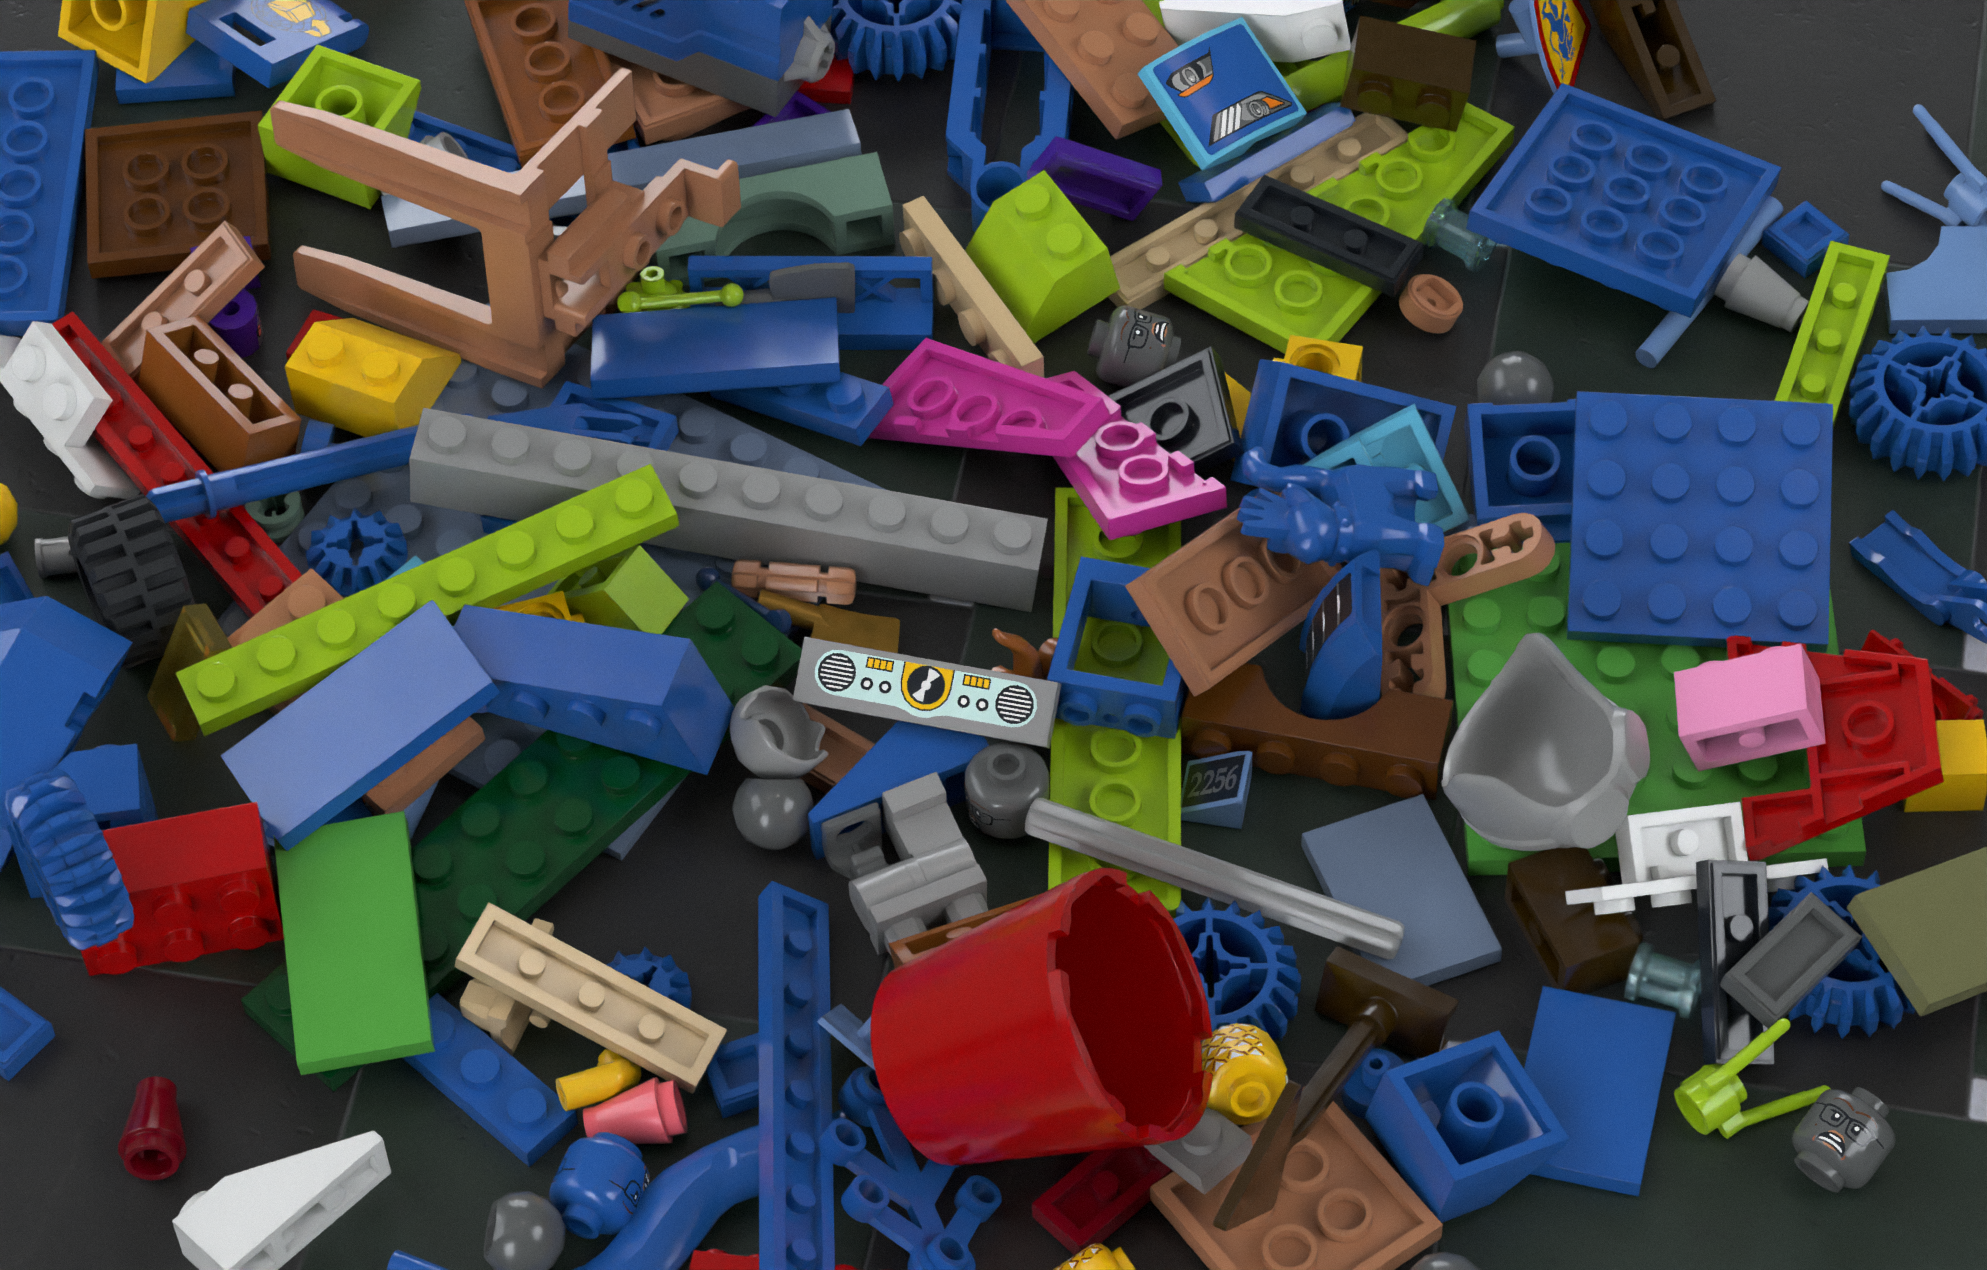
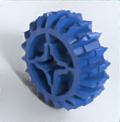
[831,0,967,82]
[1848,326,1987,482]
[4,768,134,951]
[1768,864,1915,1039]
[1173,897,1301,1042]

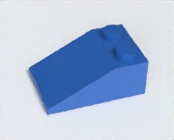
[1230,359,1457,498]

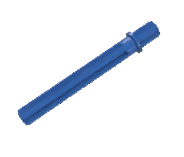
[146,413,474,523]

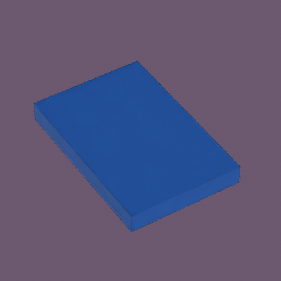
[1524,986,1676,1197]

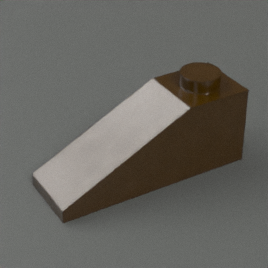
[1589,0,1716,121]

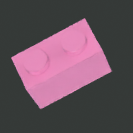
[1674,643,1826,771]

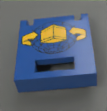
[186,0,369,88]

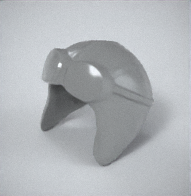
[1441,633,1650,851]

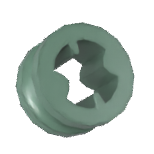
[245,491,305,543]

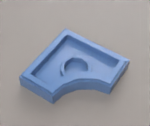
[1883,226,1987,334]

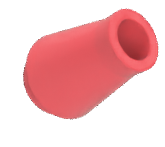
[583,1077,688,1144]

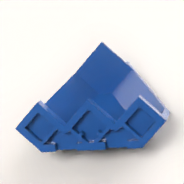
[0,596,133,875]

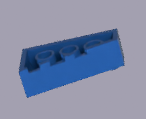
[454,605,734,775]

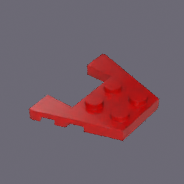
[1726,635,1944,861]

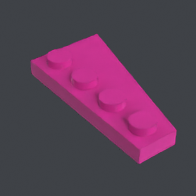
[868,338,1110,458]
[1046,371,1227,540]

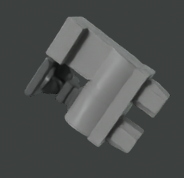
[821,772,988,955]

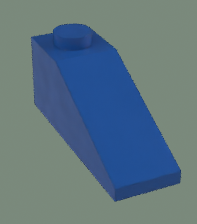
[808,721,989,860]

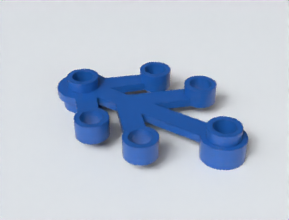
[818,1065,1002,1270]

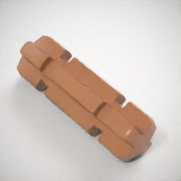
[731,559,857,605]

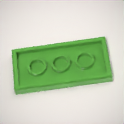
[273,811,435,1075]

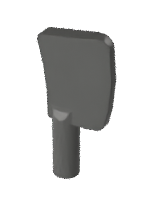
[715,262,855,313]

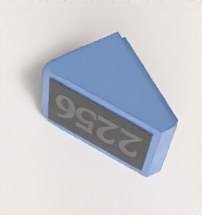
[1181,751,1253,829]

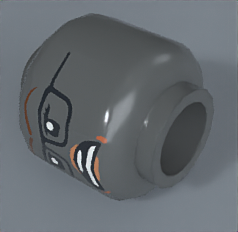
[1087,305,1181,388]
[965,742,1050,839]
[1791,1087,1896,1193]

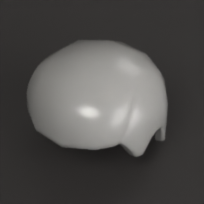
[730,685,828,779]

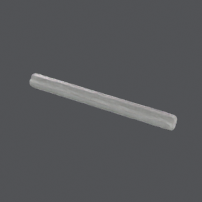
[1025,798,1405,959]

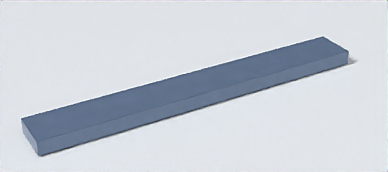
[381,109,862,248]

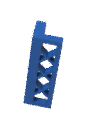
[688,256,935,350]

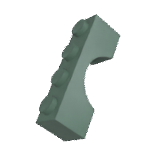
[652,152,895,286]

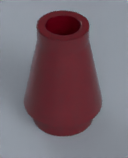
[118,1076,187,1180]

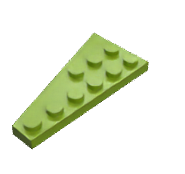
[1164,102,1515,354]

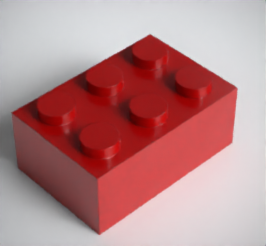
[81,802,284,976]

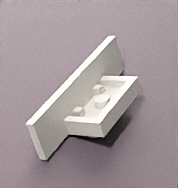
[0,321,141,499]
[1565,802,1829,915]

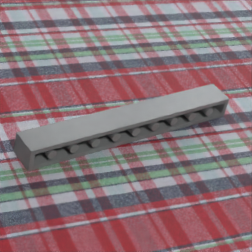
[409,408,1048,612]

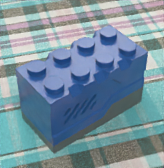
[568,0,835,117]

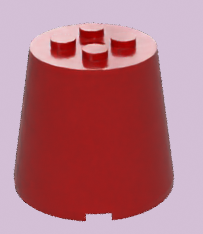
[870,868,1213,1166]

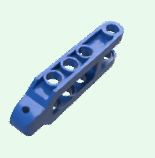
[946,0,1075,232]

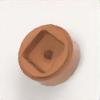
[1399,274,1463,334]

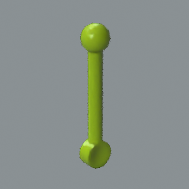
[617,283,744,313]

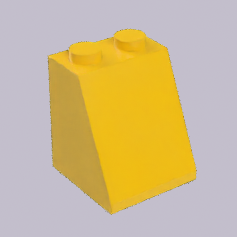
[58,0,208,83]

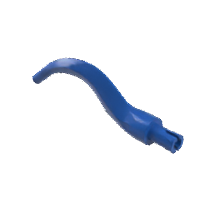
[387,1109,847,1270]

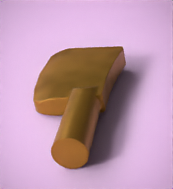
[757,589,900,653]

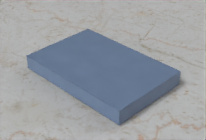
[1301,794,1502,986]

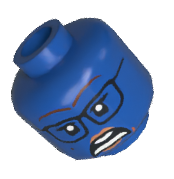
[549,1132,650,1239]

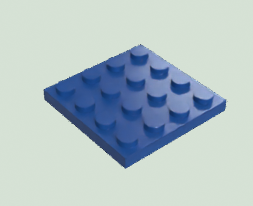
[1466,83,1782,318]
[1567,391,1833,653]

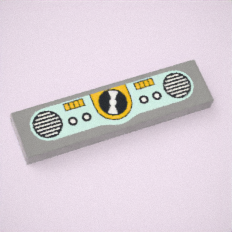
[793,637,1061,748]

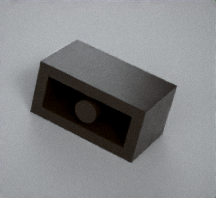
[1340,15,1476,132]
[1505,847,1643,994]

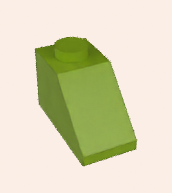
[547,545,689,634]

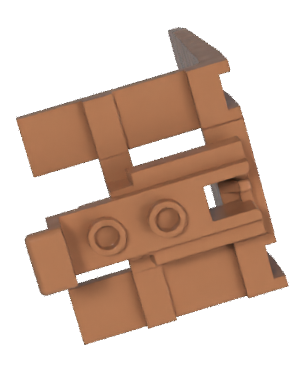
[270,67,741,389]

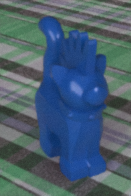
[1236,446,1444,586]

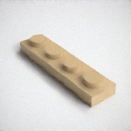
[899,196,1044,378]
[454,903,727,1094]

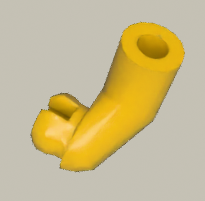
[556,1049,641,1111]

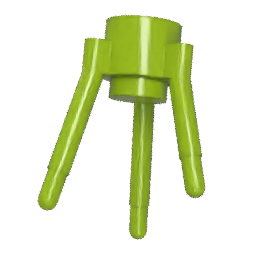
[1674,1018,1830,1139]

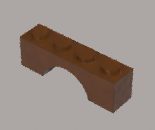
[1181,663,1453,800]

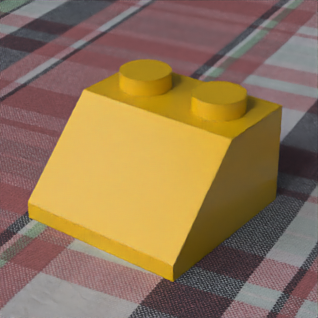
[285,318,461,437]

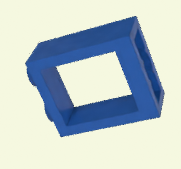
[1047,556,1188,739]

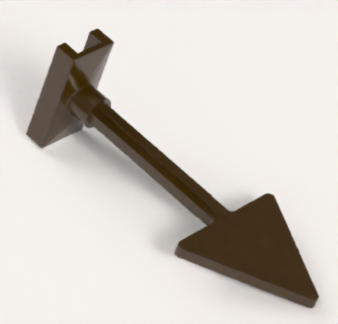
[1213,946,1459,1231]

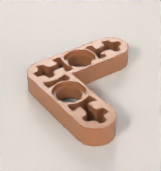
[1380,513,1556,699]

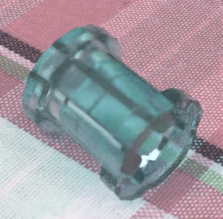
[1422,197,1497,272]
[1624,941,1701,1019]

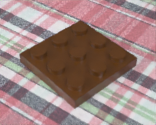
[85,110,271,279]

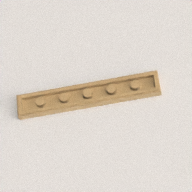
[1108,112,1408,309]

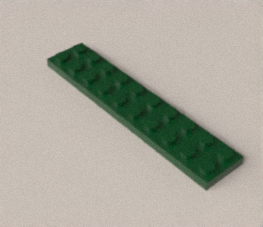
[241,581,802,1092]

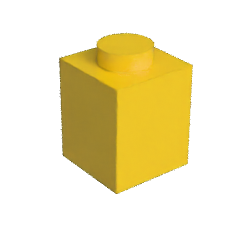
[1903,719,1987,812]

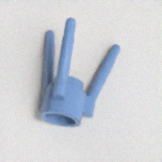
[1881,104,1987,226]

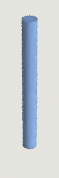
[1636,196,1784,368]

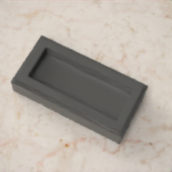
[1720,892,1862,1028]

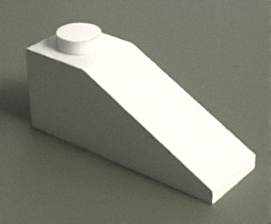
[1159,0,1351,63]
[172,1130,391,1270]

